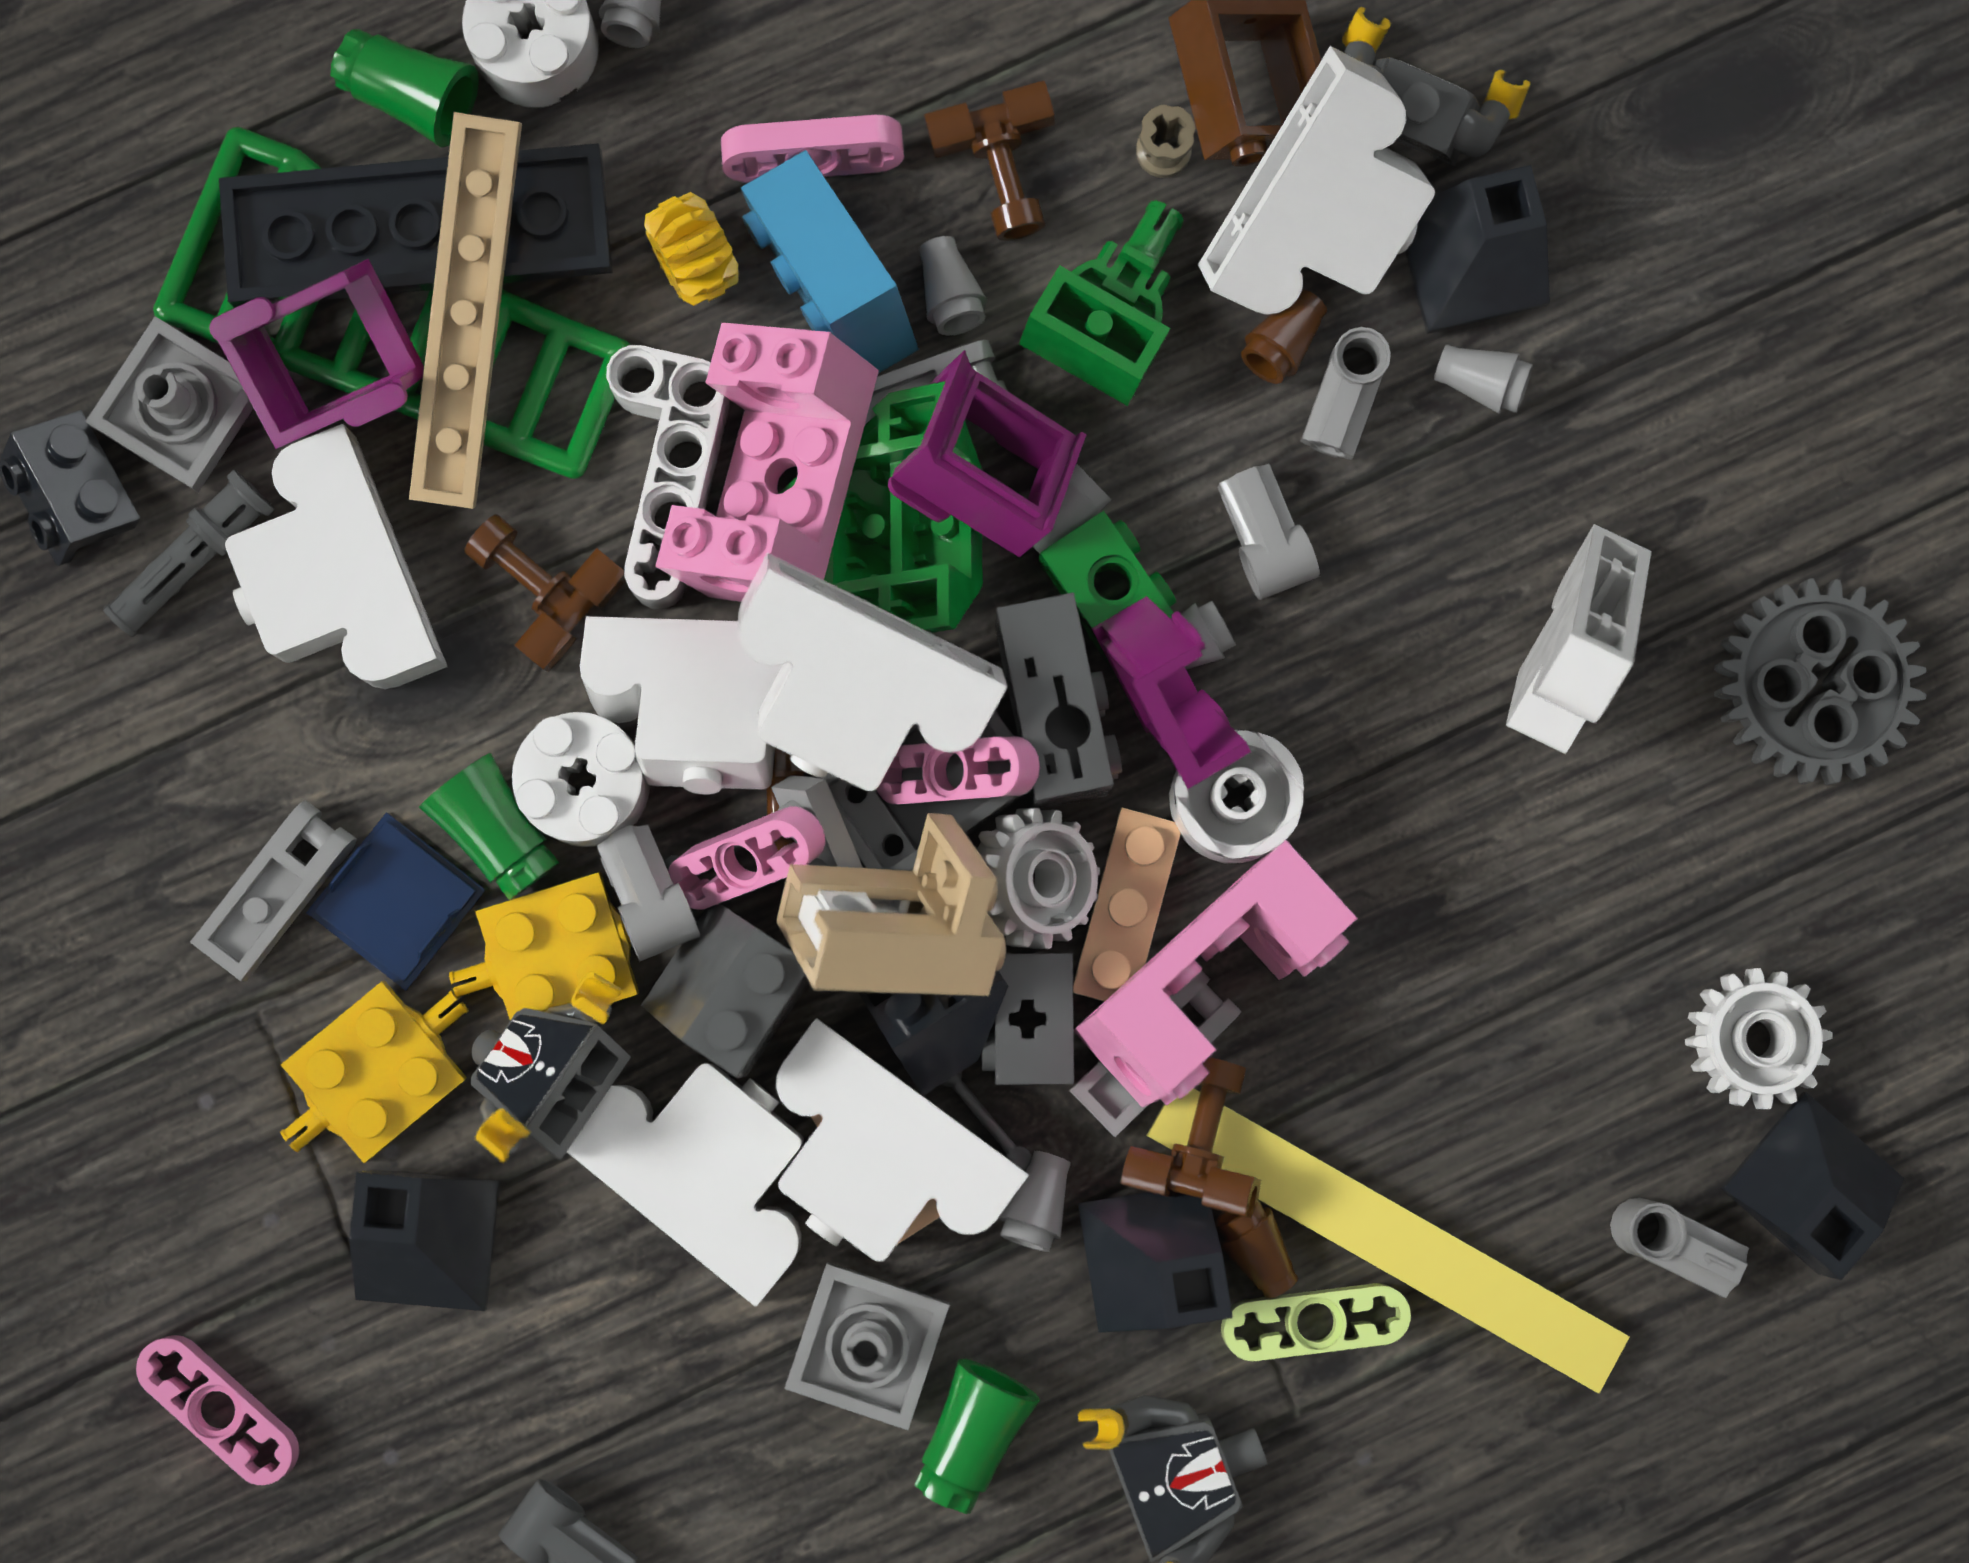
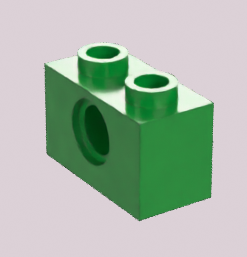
[1038,510,1177,666]

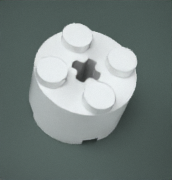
[462,0,598,107]
[512,712,650,847]
[1169,730,1304,864]

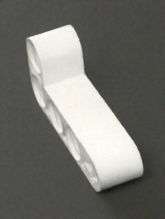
[606,345,730,609]

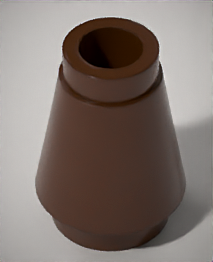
[1241,289,1327,384]
[1215,1200,1298,1299]

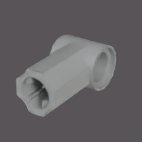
[1301,327,1391,460]
[1218,464,1320,600]
[597,825,700,961]
[1610,1197,1749,1298]

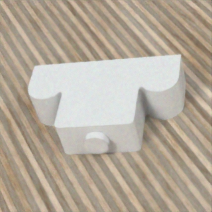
[1198,46,1435,314]
[225,424,447,689]
[1506,524,1651,754]
[738,553,1008,791]
[580,616,783,794]
[776,1018,1029,1261]
[567,1063,804,1307]

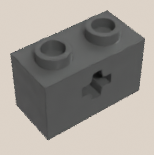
[982,954,1074,1085]

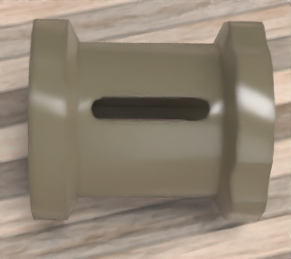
[1136,105,1196,178]

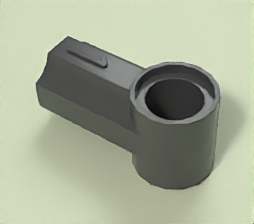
[499,1479,638,1563]

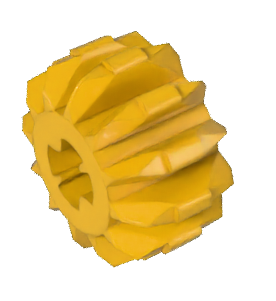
[644,192,739,306]

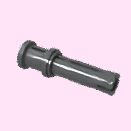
[103,469,275,637]

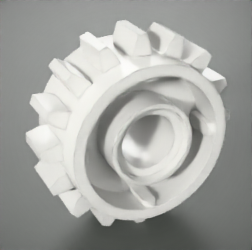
[977,808,1100,949]
[1685,968,1833,1109]

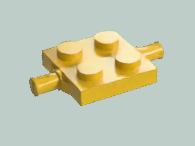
[449,872,639,1020]
[280,980,469,1163]

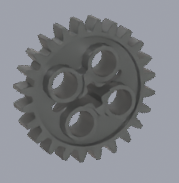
[1714,578,1927,785]

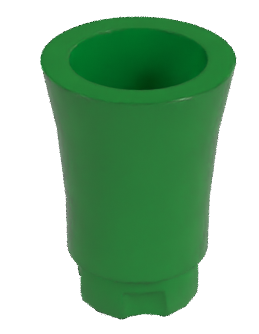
[330,29,479,148]
[419,753,559,900]
[914,1359,1040,1514]

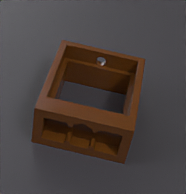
[1169,0,1321,167]

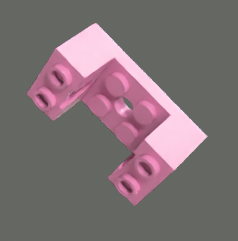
[655,323,879,602]
[1073,840,1357,1108]

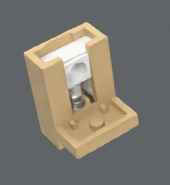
[776,813,1006,996]

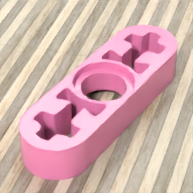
[721,115,904,182]
[876,737,1039,804]
[668,806,825,910]
[136,1335,299,1485]

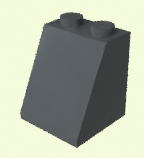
[641,904,810,1077]

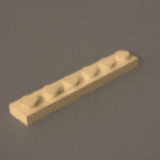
[409,112,522,509]

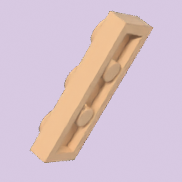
[1073,808,1181,1002]

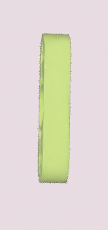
[1221,1283,1411,1361]

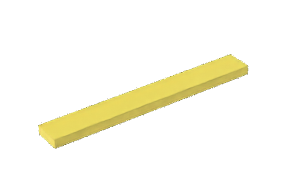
[1146,1088,1630,1393]

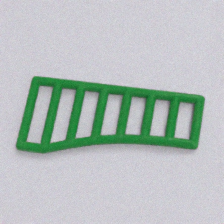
[153,127,631,479]

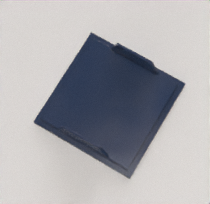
[306,812,486,991]

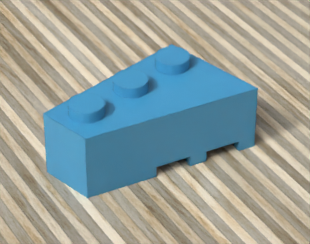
[740,150,919,373]

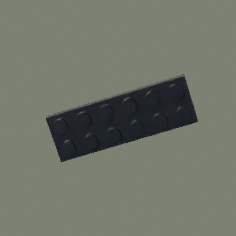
[219,143,613,308]

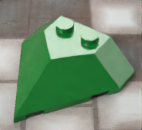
[778,381,983,633]

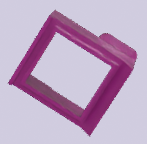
[209,258,424,449]
[888,350,1086,557]
[1092,596,1251,790]

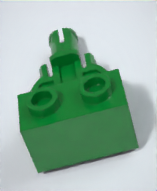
[1019,200,1184,406]

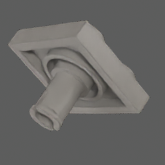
[85,317,253,492]
[785,1262,950,1430]

